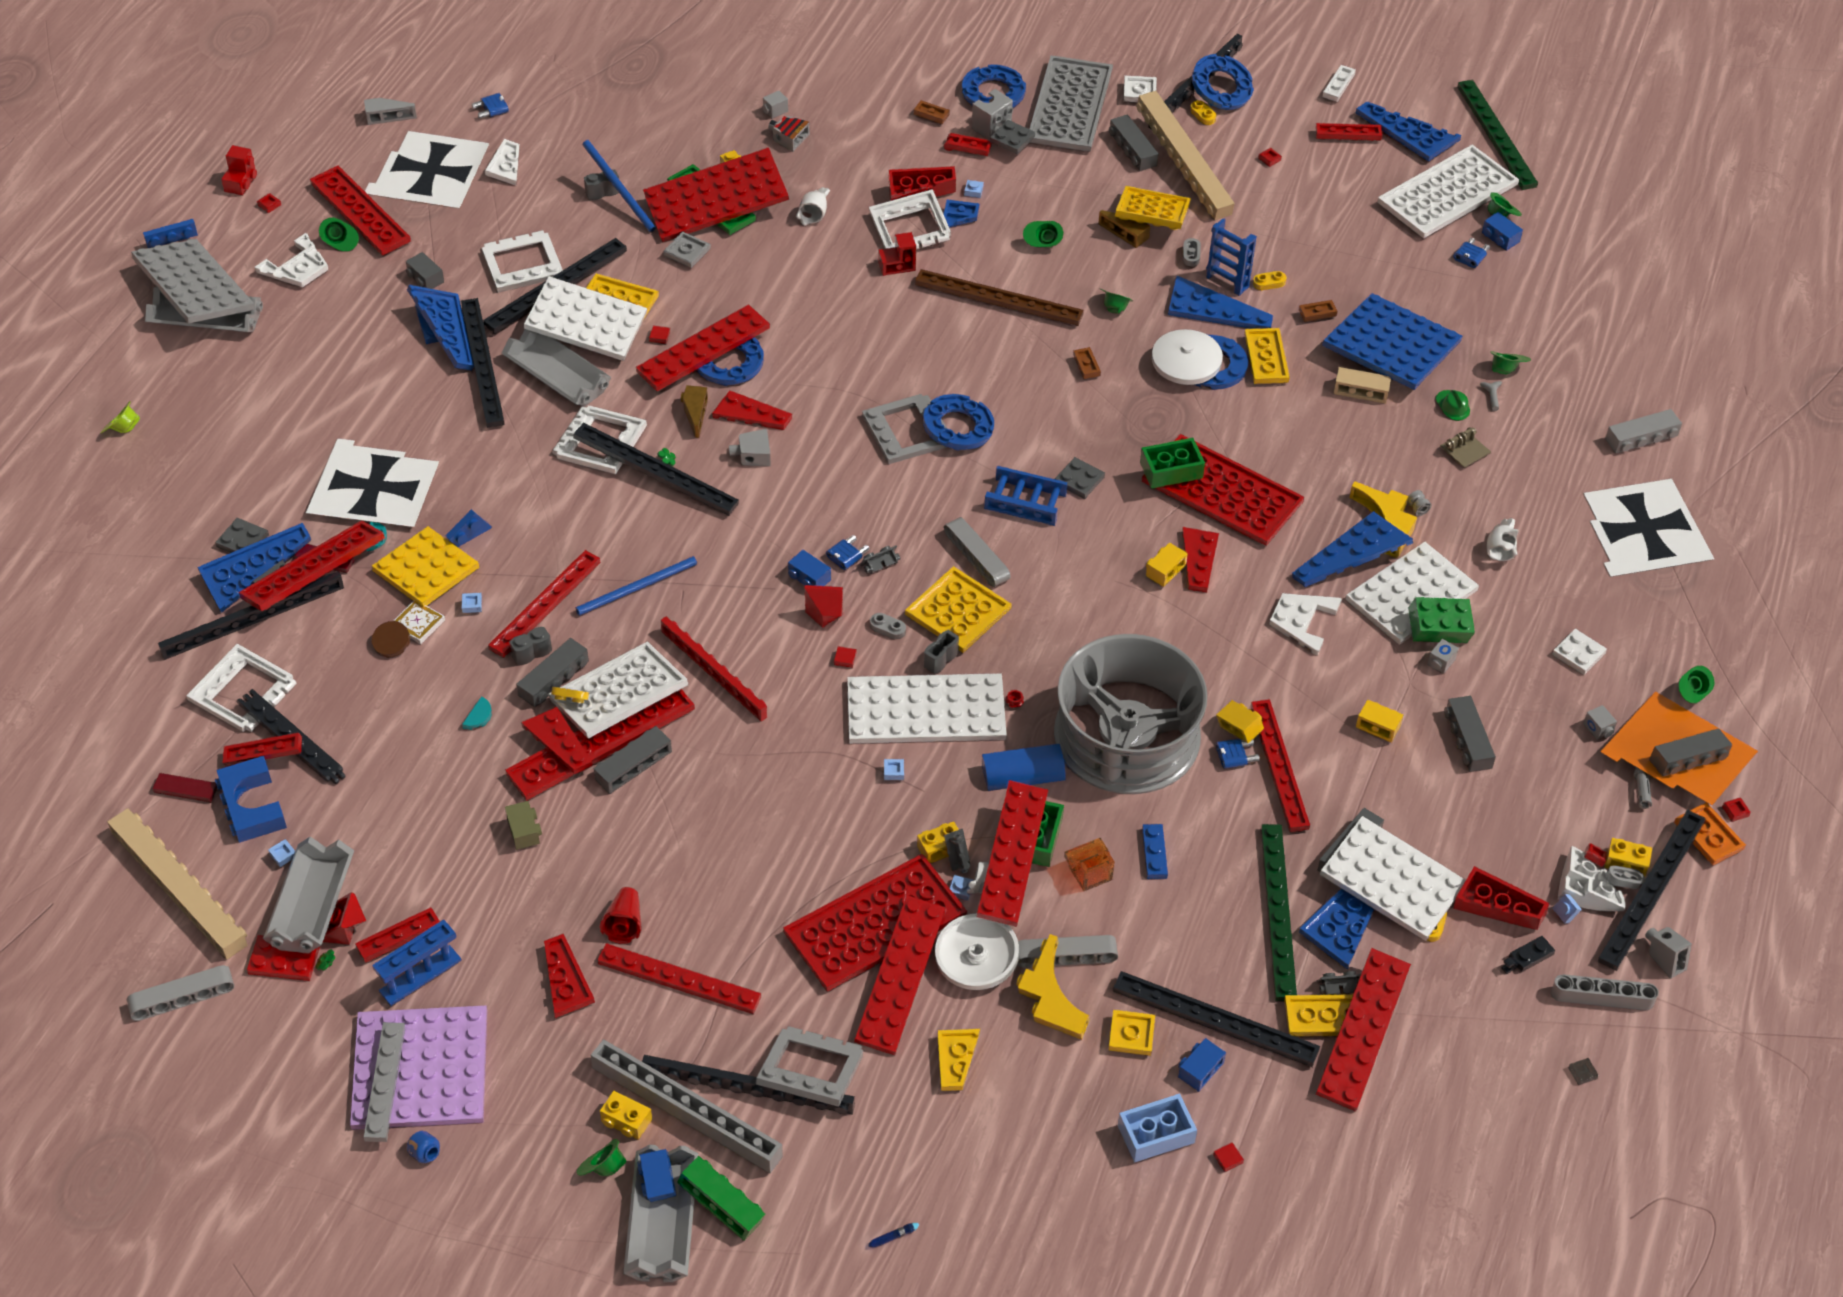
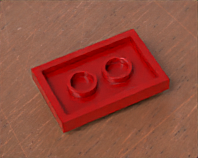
[247,935,320,981]

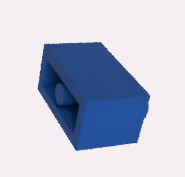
[1482,212,1523,251]
[788,550,831,586]
[1178,1038,1226,1092]
[637,1149,677,1202]

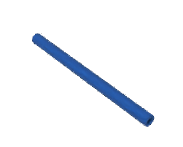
[582,140,656,232]
[575,556,697,616]

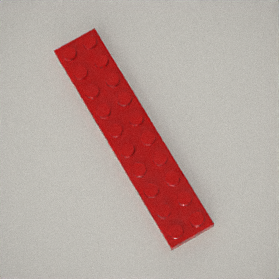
[505,689,695,801]

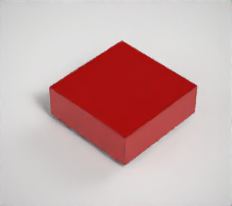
[1258,148,1282,167]
[257,193,281,213]
[649,325,670,344]
[834,646,857,668]
[1722,797,1751,822]
[1584,843,1607,867]
[1213,1142,1244,1172]

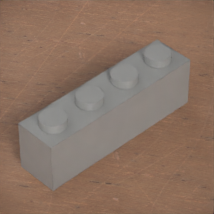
[1605,409,1682,453]

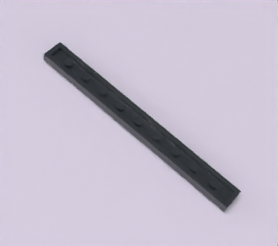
[1148,33,1243,129]
[483,238,627,334]
[461,298,505,428]
[573,422,739,516]
[158,571,344,660]
[1598,809,1706,971]
[1113,971,1320,1067]
[642,1055,855,1115]

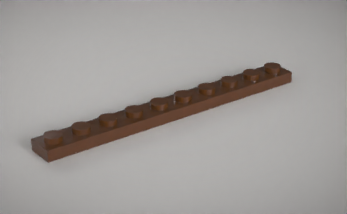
[915,269,1084,326]

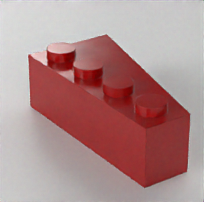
[888,166,956,201]
[1453,866,1550,930]

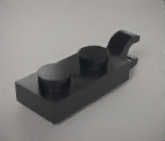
[1501,936,1555,974]

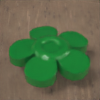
[657,448,676,466]
[315,949,335,971]

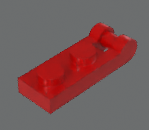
[944,133,992,156]

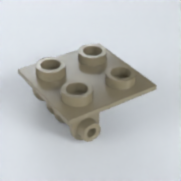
[1440,427,1491,468]

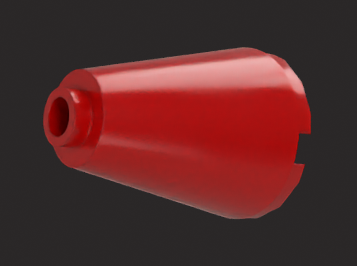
[600,887,642,944]

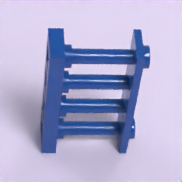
[1206,218,1257,296]
[984,466,1067,526]
[372,920,462,1006]

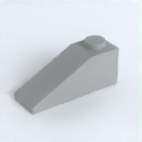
[364,98,417,125]

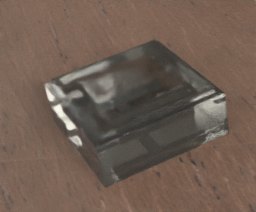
[1568,1058,1599,1085]

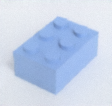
[1118,1094,1197,1163]

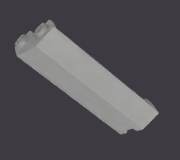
[145,287,263,332]
[502,329,611,406]
[263,837,354,953]
[623,1145,698,1282]

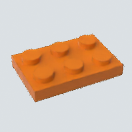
[1674,802,1746,866]

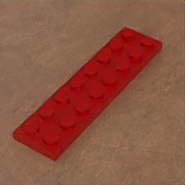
[310,165,411,256]
[636,304,770,391]
[239,520,385,611]
[976,780,1048,927]
[854,895,946,1056]
[1315,948,1411,1112]

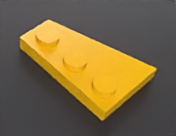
[937,1029,980,1091]

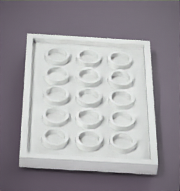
[524,276,647,361]
[1345,542,1479,645]
[548,641,688,738]
[1320,816,1466,941]

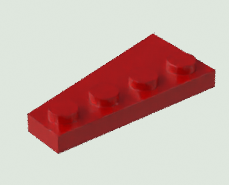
[712,390,792,430]
[1182,527,1219,593]
[521,707,592,774]
[544,933,595,1018]

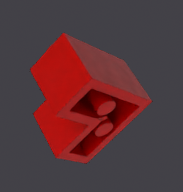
[221,145,257,196]
[878,232,916,276]

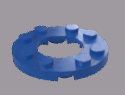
[1192,54,1254,110]
[962,64,1026,108]
[1194,334,1248,390]
[697,337,764,386]
[923,394,994,451]

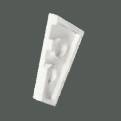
[485,139,520,186]

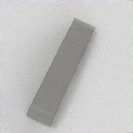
[944,517,1011,587]
[1017,935,1118,967]
[126,965,234,1021]
[1551,974,1659,1010]

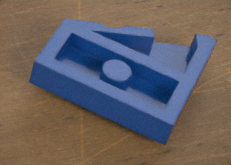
[943,199,980,228]
[445,509,492,547]

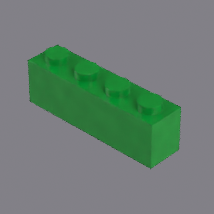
[677,1156,766,1241]

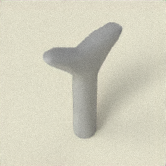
[1480,381,1502,411]

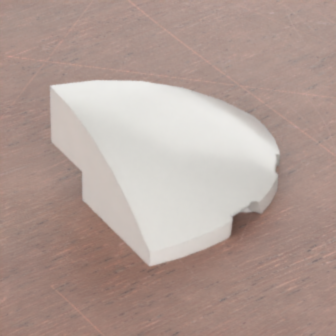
[1558,846,1625,911]

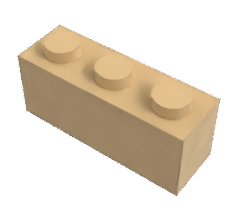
[1334,367,1391,404]

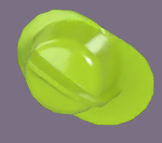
[100,401,140,434]

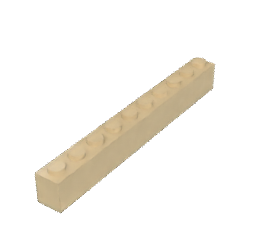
[1136,90,1235,220]
[107,808,248,960]

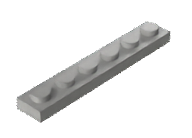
[364,1022,406,1142]

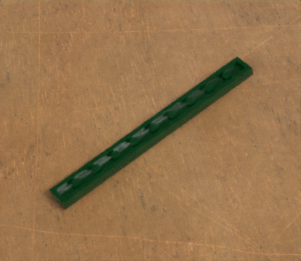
[1457,80,1538,190]
[1261,824,1297,1001]

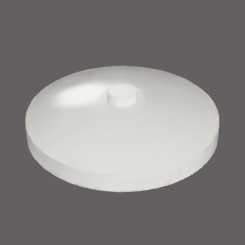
[1152,329,1222,385]
[935,913,1019,990]

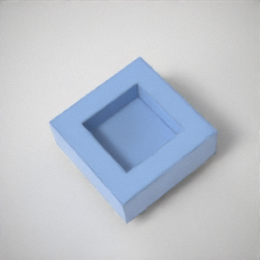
[964,180,984,198]
[462,593,482,613]
[884,759,904,780]
[268,839,295,867]
[950,875,973,901]
[1553,894,1582,923]

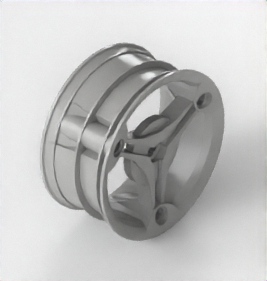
[1054,634,1207,794]

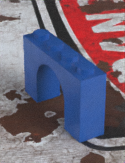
[215,756,287,843]

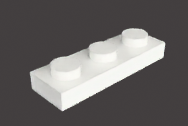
[1323,65,1356,102]

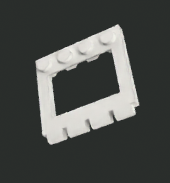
[869,190,951,249]
[482,230,563,293]
[552,405,647,474]
[187,644,297,732]

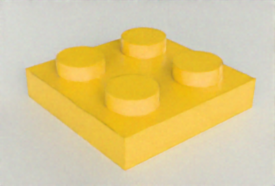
[1109,1009,1155,1056]

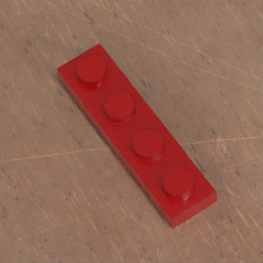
[1315,123,1382,141]
[223,733,302,767]
[355,907,440,963]

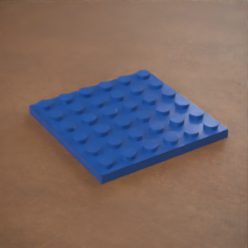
[1322,293,1463,390]

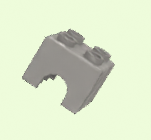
[972,89,1013,140]

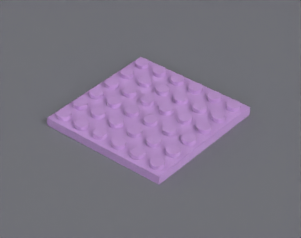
[350,1005,487,1130]

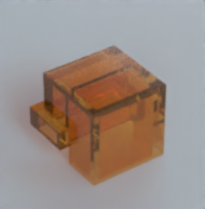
[1064,837,1115,891]

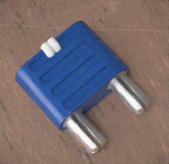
[471,93,509,118]
[1453,238,1490,268]
[826,535,869,570]
[1216,738,1259,769]

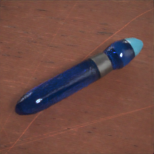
[868,1223,919,1248]

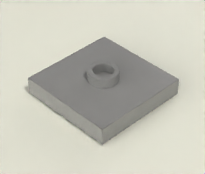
[663,232,711,268]

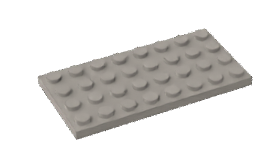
[1029,55,1113,152]
[131,239,255,324]

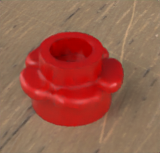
[1005,690,1024,708]

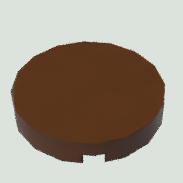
[371,621,411,658]

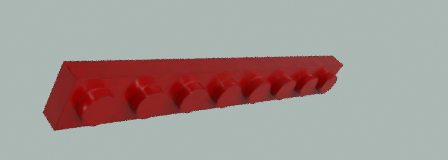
[488,550,601,658]
[660,616,767,722]
[1250,699,1310,832]
[598,943,761,1015]

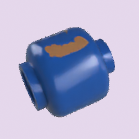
[407,1130,440,1164]

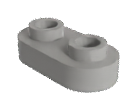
[1183,238,1201,267]
[870,613,906,639]
[1605,866,1645,889]

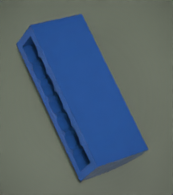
[982,743,1066,791]

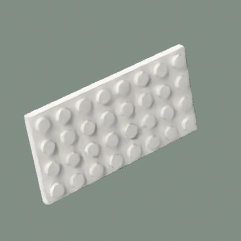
[1377,145,1519,238]
[848,673,1007,744]

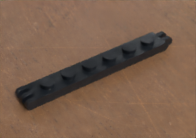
[236,689,346,784]

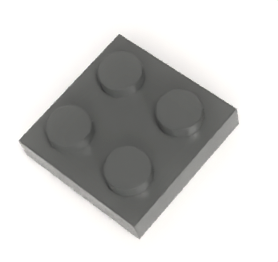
[990,120,1035,155]
[1055,457,1105,499]
[215,518,269,553]

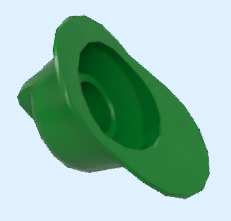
[1488,192,1522,218]
[319,217,359,251]
[1023,221,1064,248]
[1099,288,1133,314]
[1490,351,1531,374]
[1436,390,1470,421]
[1678,666,1715,703]
[576,1139,627,1176]

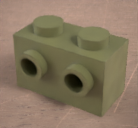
[505,801,542,850]

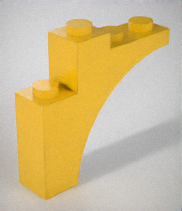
[1349,481,1417,558]
[1016,934,1090,1040]

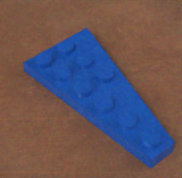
[1356,102,1461,162]
[1168,276,1273,329]
[407,285,474,371]
[1292,511,1413,587]
[197,523,311,613]
[1299,888,1374,970]

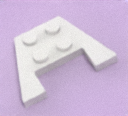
[255,233,328,287]
[1269,593,1341,656]

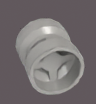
[1407,490,1432,516]

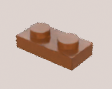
[914,100,950,124]
[1299,300,1338,322]
[1073,347,1101,379]

